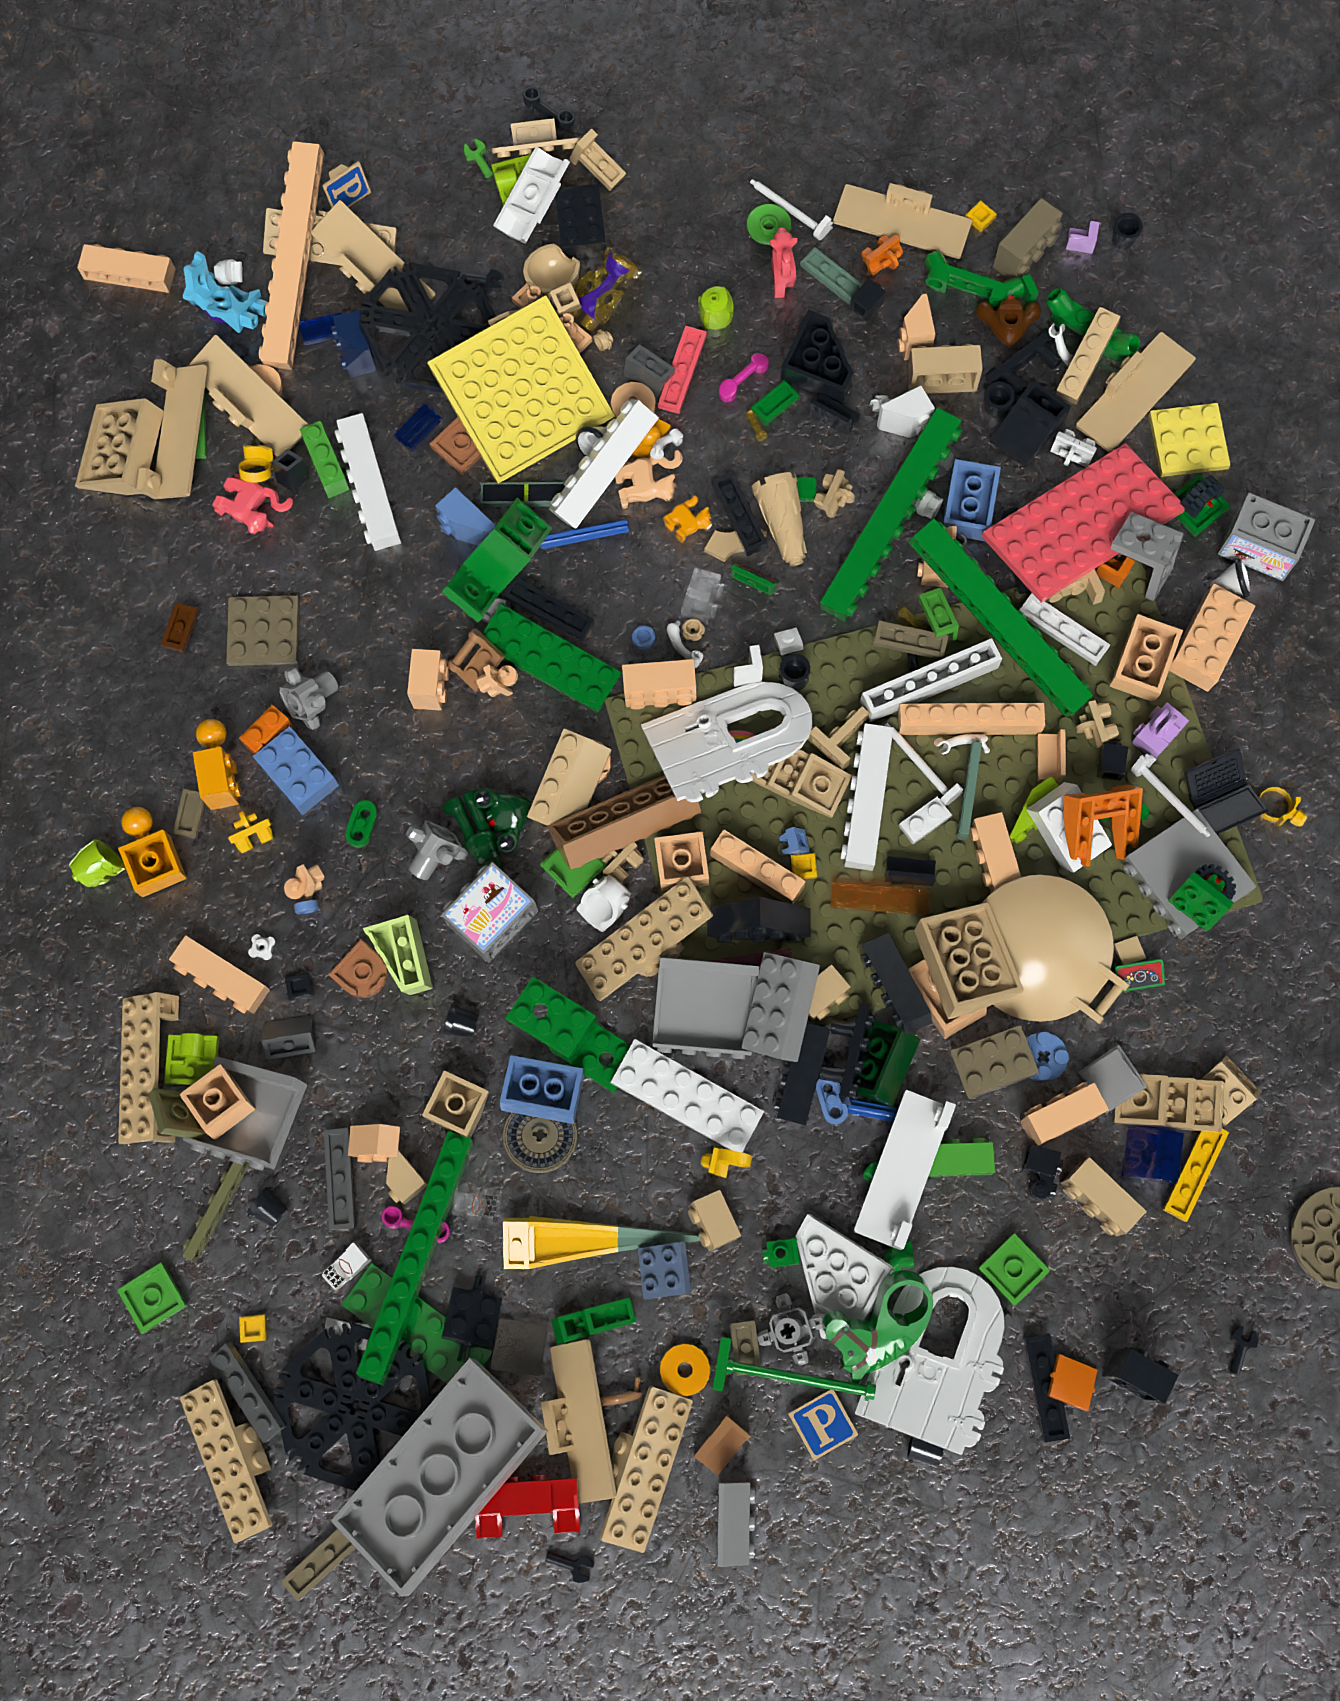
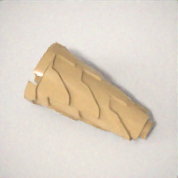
[751,472,807,566]

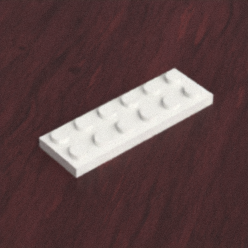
[610,1039,764,1152]

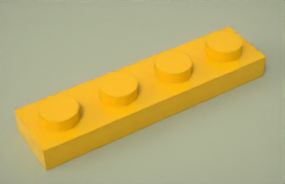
[1162,1129,1229,1222]

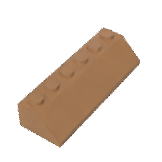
[547,775,701,869]

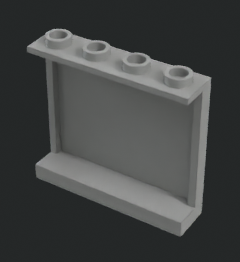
[1122,809,1257,940]
[652,957,759,1059]
[183,1057,307,1171]

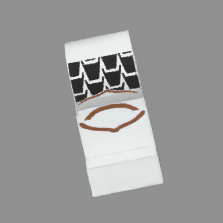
[322,1242,372,1291]

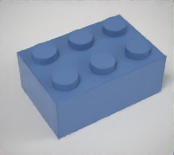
[943,459,1001,541]
[253,726,339,815]
[500,1055,584,1124]

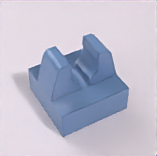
[779,827,810,855]

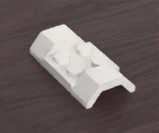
[493,147,570,244]

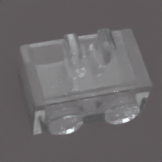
[681,567,724,625]

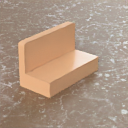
[1037,729,1066,783]

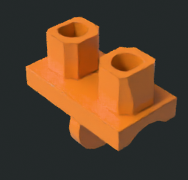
[861,234,903,276]

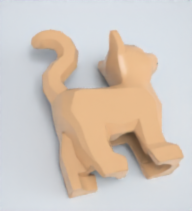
[615,450,683,509]

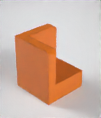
[1096,557,1135,588]

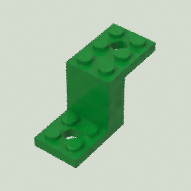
[442,498,552,622]
[505,976,631,1093]

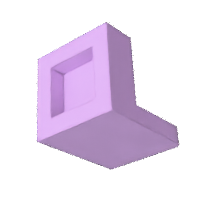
[1066,221,1099,254]

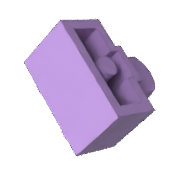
[1132,703,1189,758]

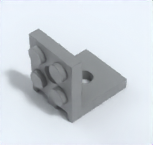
[1110,512,1184,601]

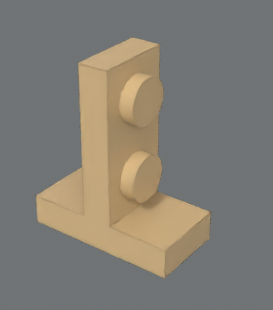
[569,128,626,191]
[1045,569,1105,605]
[808,706,869,770]

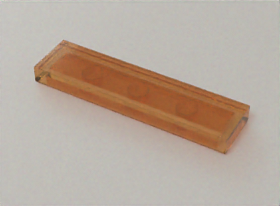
[830,882,929,915]

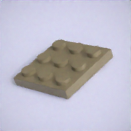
[226,595,300,666]

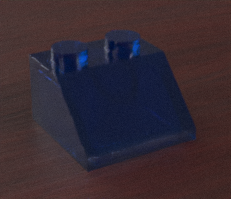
[1121,1126,1184,1185]

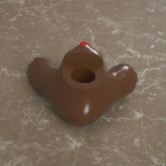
[975,296,1042,346]

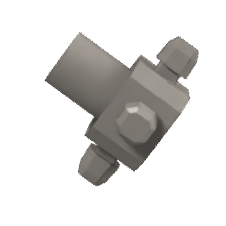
[279,667,338,730]
[406,821,468,880]
[757,1293,825,1366]

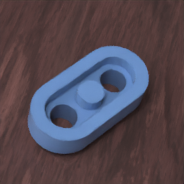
[815,1079,848,1125]

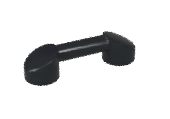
[523,87,575,130]

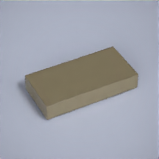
[172,788,206,839]

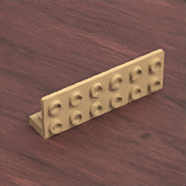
[136,359,207,499]
[118,992,179,1144]

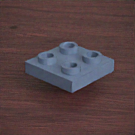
[638,1242,691,1300]

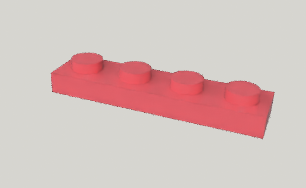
[658,326,707,414]

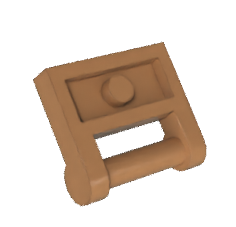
[446,629,505,692]

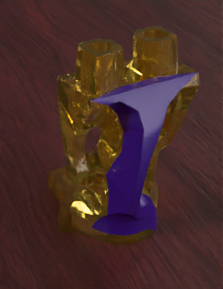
[569,247,643,331]

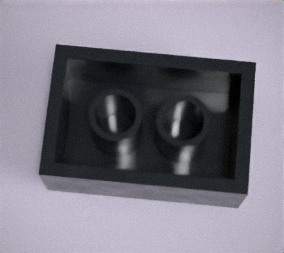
[555,183,607,260]
[1102,1347,1179,1404]

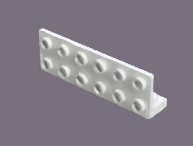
[854,1090,956,1250]

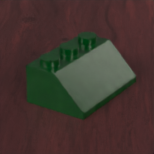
[840,1021,921,1107]

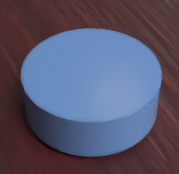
[632,625,655,650]
[294,900,319,914]

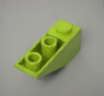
[1009,776,1059,844]

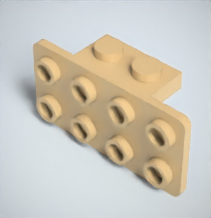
[492,118,580,158]

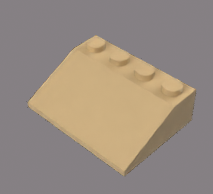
[75,398,164,495]
[914,902,1024,1019]

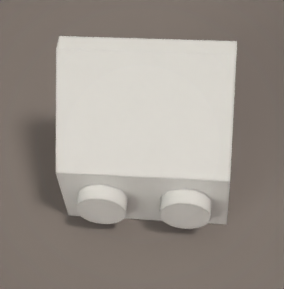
[877,386,935,438]

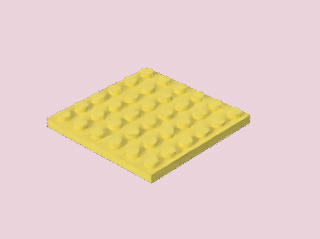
[427,296,615,484]

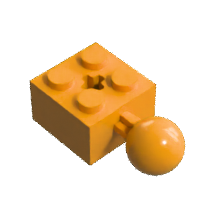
[193,719,241,810]
[118,806,187,897]

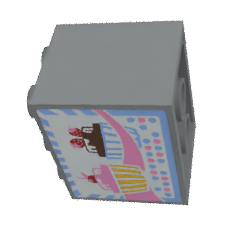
[1218,493,1315,581]
[442,862,538,963]

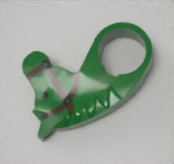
[822,1270,933,1384]

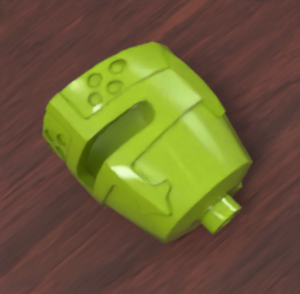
[698,286,734,330]
[69,839,126,887]

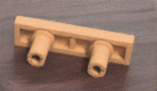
[512,283,592,354]

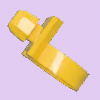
[238,445,273,483]
[1258,787,1307,827]
[701,1148,753,1178]

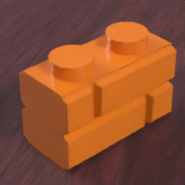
[239,705,293,755]

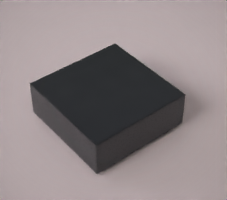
[285,972,314,1002]

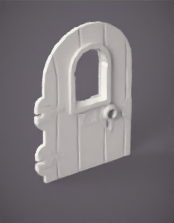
[641,682,812,802]
[855,1267,1005,1455]

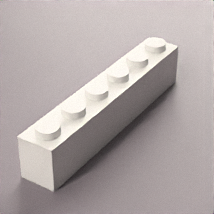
[549,399,659,529]
[335,413,401,551]
[860,638,1002,722]
[841,723,893,871]

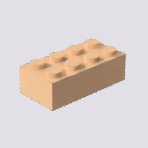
[1169,584,1255,692]

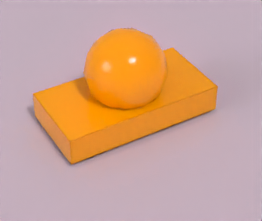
[631,419,671,459]

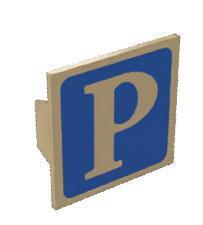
[322,161,371,208]
[789,1390,858,1460]

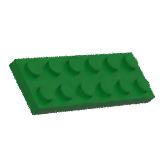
[477,604,622,713]
[341,1263,494,1384]

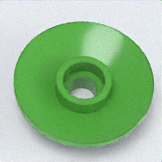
[747,204,791,245]

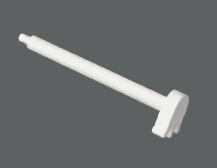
[750,179,833,240]
[884,723,964,806]
[1131,754,1211,837]

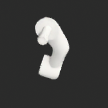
[1049,323,1074,367]
[650,429,683,460]
[667,620,703,668]
[934,734,990,754]

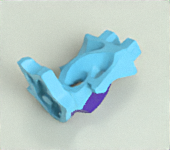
[183,252,267,333]

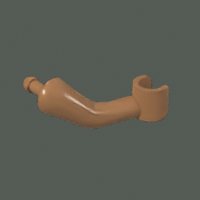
[600,1377,643,1407]

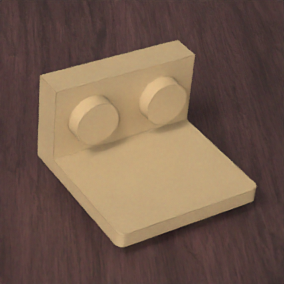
[1200,1055,1261,1128]

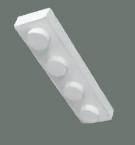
[1020,593,1110,666]

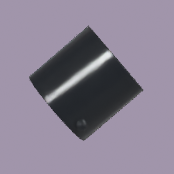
[779,653,811,691]
[907,1436,944,1468]

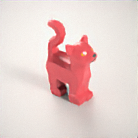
[770,228,798,298]
[212,474,293,535]

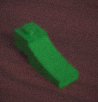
[551,1297,636,1345]

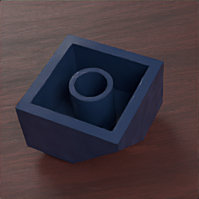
[331,310,376,378]

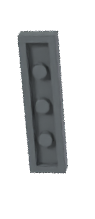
[323,1128,356,1231]
[209,1342,286,1443]

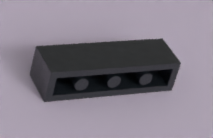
[860,933,932,1035]
[773,1023,831,1126]

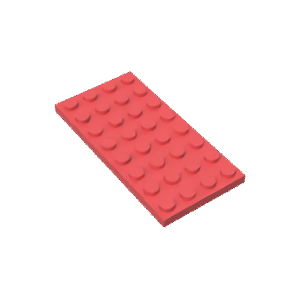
[982,443,1185,603]

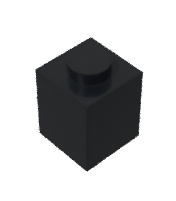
[850,278,886,321]
[271,449,309,491]
[1097,742,1128,781]

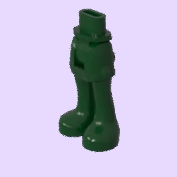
[442,789,502,869]

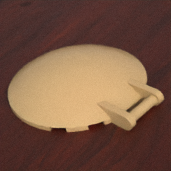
[981,875,1130,1024]

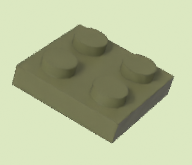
[148,1088,207,1140]

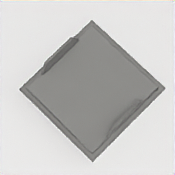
[1078,1045,1148,1113]

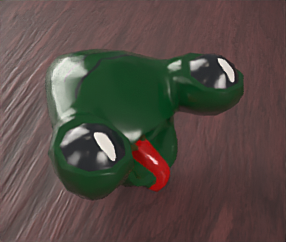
[473,788,531,853]

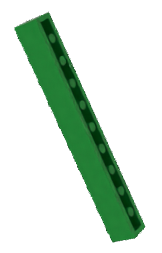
[820,407,963,622]
[908,518,1093,718]
[356,1131,474,1386]

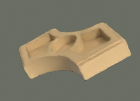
[704,529,767,562]

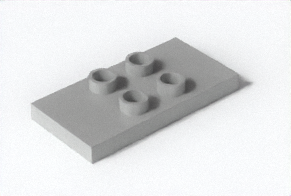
[331,1358,548,1597]

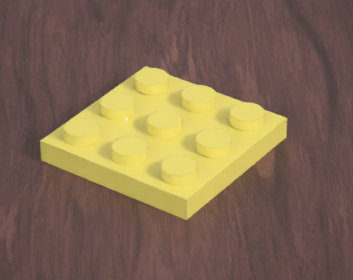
[1149,403,1230,477]

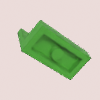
[918,587,959,641]

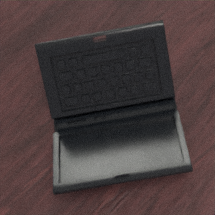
[1185,747,1269,834]

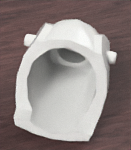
[577,875,631,932]

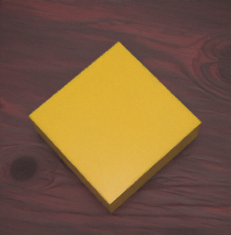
[965,200,997,232]
[790,853,817,879]
[239,1314,267,1343]

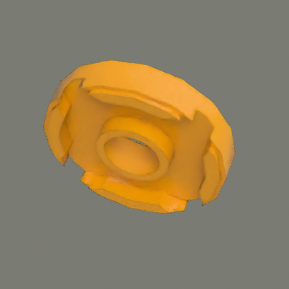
[660,1344,710,1396]

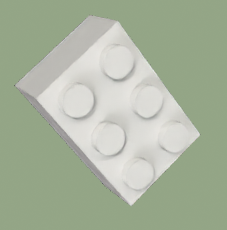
[1026,782,1112,872]

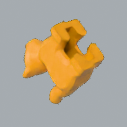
[663,496,712,543]

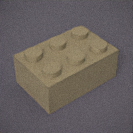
[993,198,1063,279]
[951,1025,1041,1099]

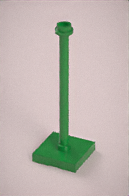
[712,1337,876,1401]

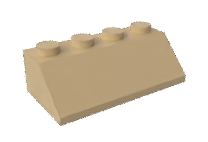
[527,729,612,826]

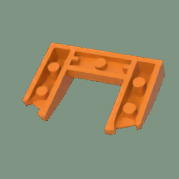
[1064,784,1143,867]

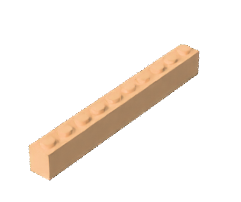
[259,141,324,370]

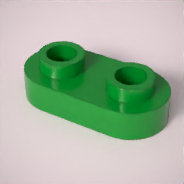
[345,800,378,848]

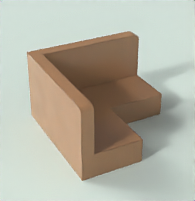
[694,1415,751,1475]

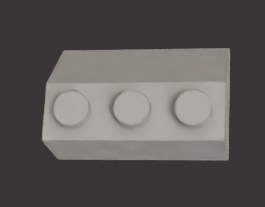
[717,1480,755,1567]

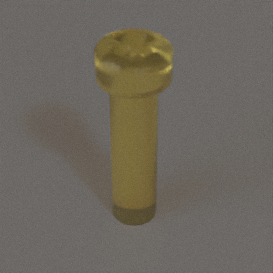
[746,410,768,441]
[898,606,929,631]

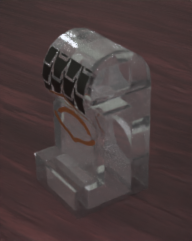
[452,1191,501,1217]

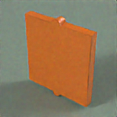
[1047,1354,1098,1411]

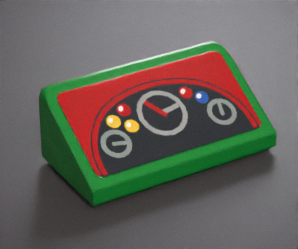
[731,562,779,596]
[1112,959,1165,993]

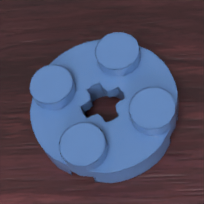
[1027,1031,1069,1082]

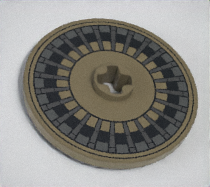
[503,1113,577,1173]

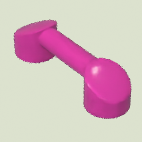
[719,353,769,402]
[382,1206,450,1243]

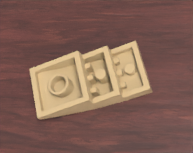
[751,749,852,818]
[1114,1074,1224,1132]

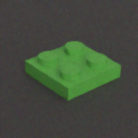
[978,1233,1050,1306]
[117,1262,188,1334]

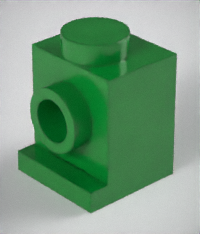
[762,1238,800,1268]

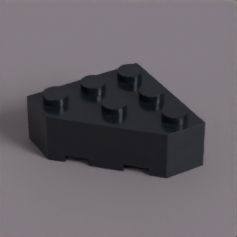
[781,310,854,404]
[707,897,811,943]

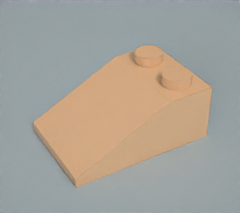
[908,959,987,1039]

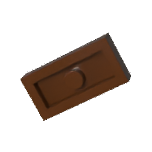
[160,602,200,653]

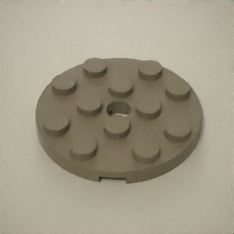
[1290,1187,1340,1289]

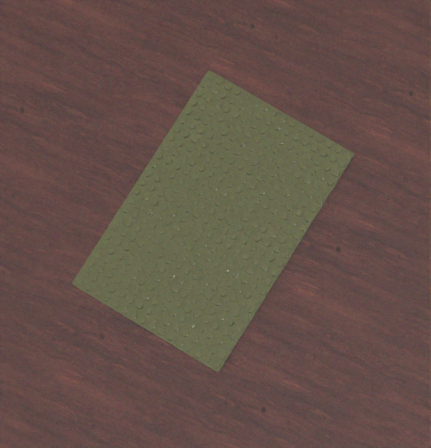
[605,557,1263,1057]

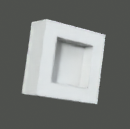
[774,628,803,655]

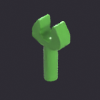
[464,139,493,178]

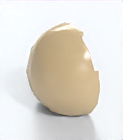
[523,244,580,296]

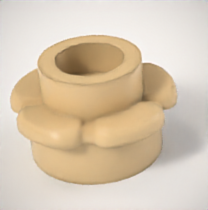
[593,329,613,351]
[682,619,705,641]

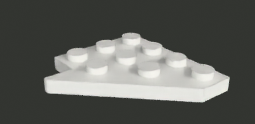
[795,1214,895,1339]

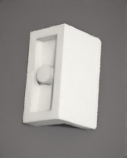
[733,645,763,687]

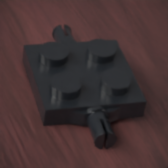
[441,1275,502,1363]

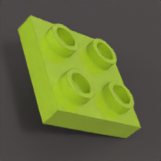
[491,154,531,206]
[164,1033,219,1085]

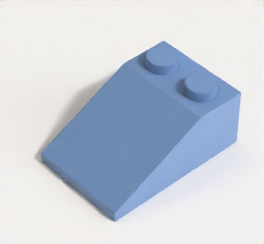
[435,487,495,546]

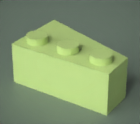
[363,915,433,995]

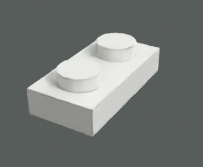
[899,796,952,845]

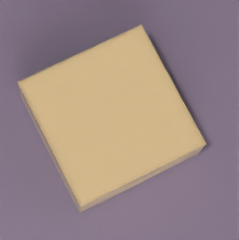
[1114,936,1146,965]

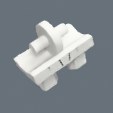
[1050,429,1097,467]

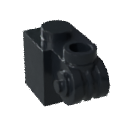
[1022,1144,1063,1200]

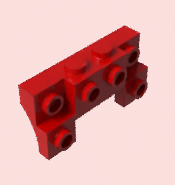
[475,1474,581,1539]

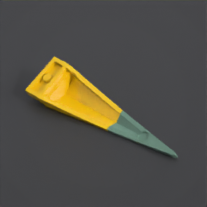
[503,1216,700,1269]

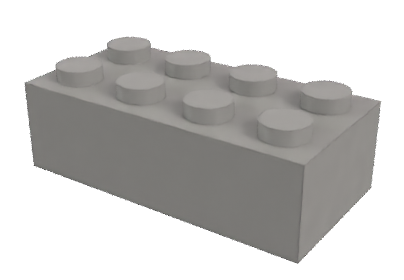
[741,952,820,1062]

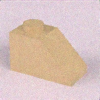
[386,1149,428,1205]

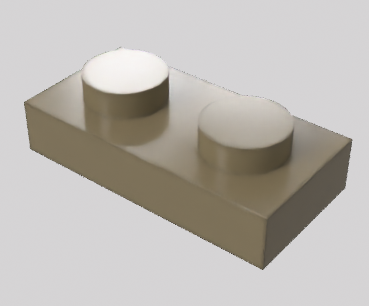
[730,1320,761,1376]

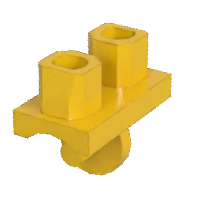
[228,811,274,853]

